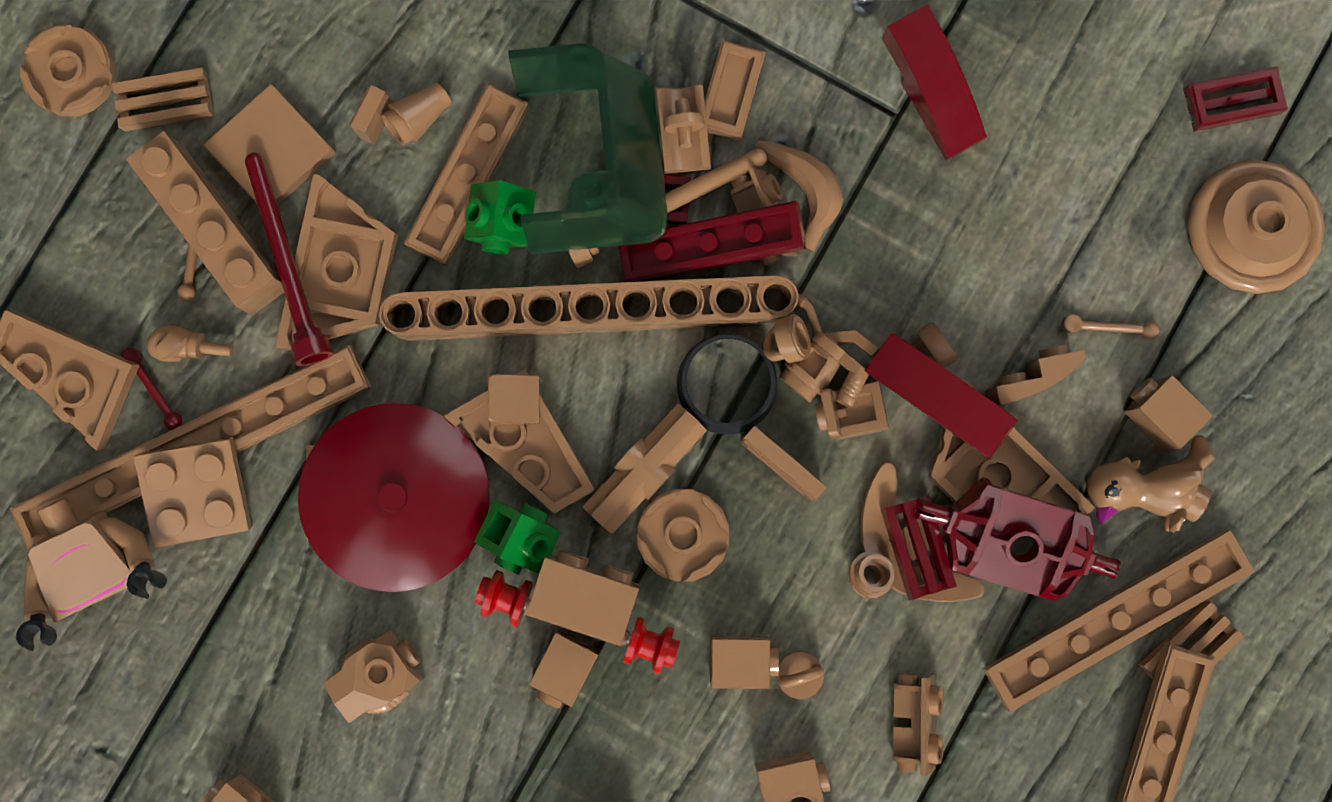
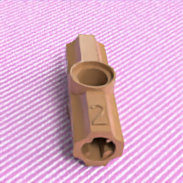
[582,404,707,534]

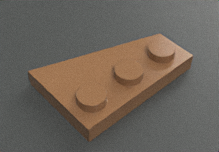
[444,369,596,514]

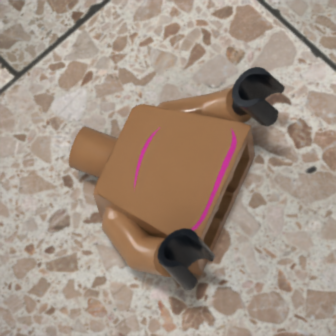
[16,498,167,651]

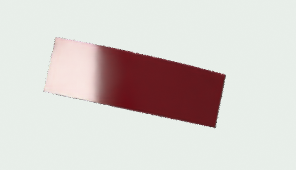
[882,4,987,160]
[864,332,1018,459]

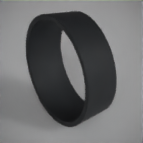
[677,334,777,434]

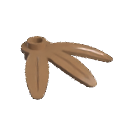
[848,461,985,602]

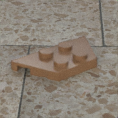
[275,174,398,351]
[927,380,1095,513]

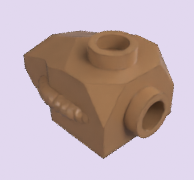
[323,630,424,723]

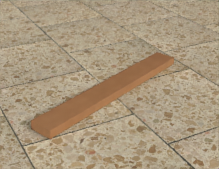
[9,345,372,549]

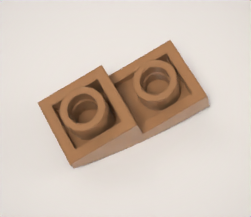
[985,345,1086,406]

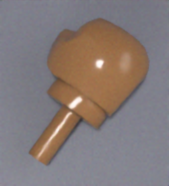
[147,324,233,363]

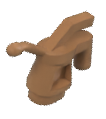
[779,294,879,408]

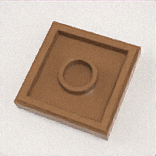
[203,84,336,205]

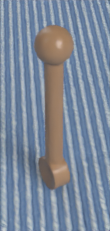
[177,245,197,301]
[1062,314,1160,339]

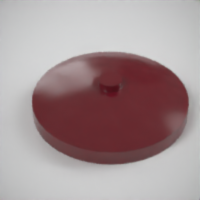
[298,403,490,592]

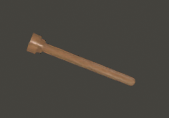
[561,148,767,269]

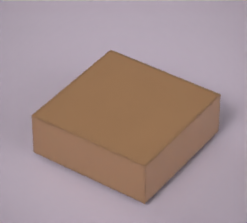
[350,85,393,145]

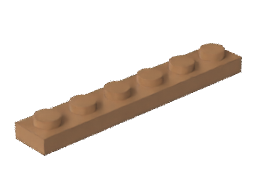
[982,530,1255,712]

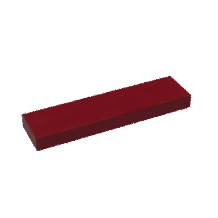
[617,201,807,282]

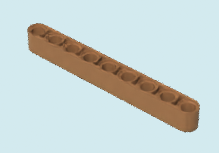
[379,276,799,341]

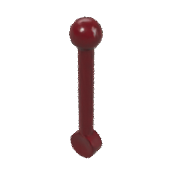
[121,348,183,430]

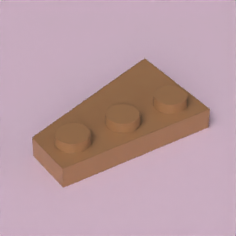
[0,310,140,451]

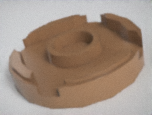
[20,25,116,117]
[637,489,729,582]

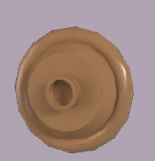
[1187,159,1325,294]

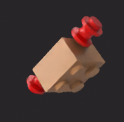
[475,550,680,675]

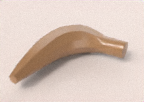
[754,140,843,252]

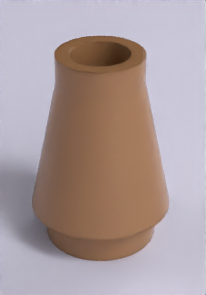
[381,82,452,146]

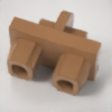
[657,85,711,174]

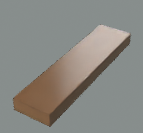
[404,83,530,266]
[1116,642,1216,802]

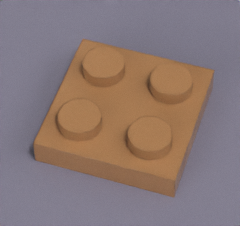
[133,437,252,548]

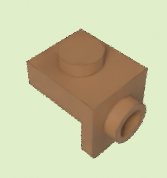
[815,382,890,441]

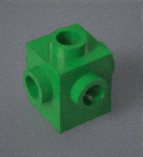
[464,180,536,255]
[474,499,561,575]

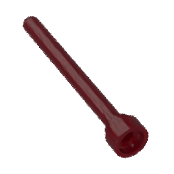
[245,152,333,366]

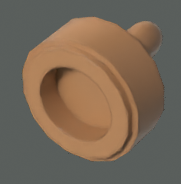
[763,314,811,363]
[912,322,958,368]
[776,650,824,699]

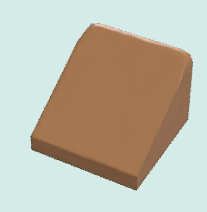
[488,374,540,424]

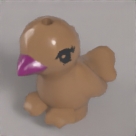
[1086,435,1215,533]

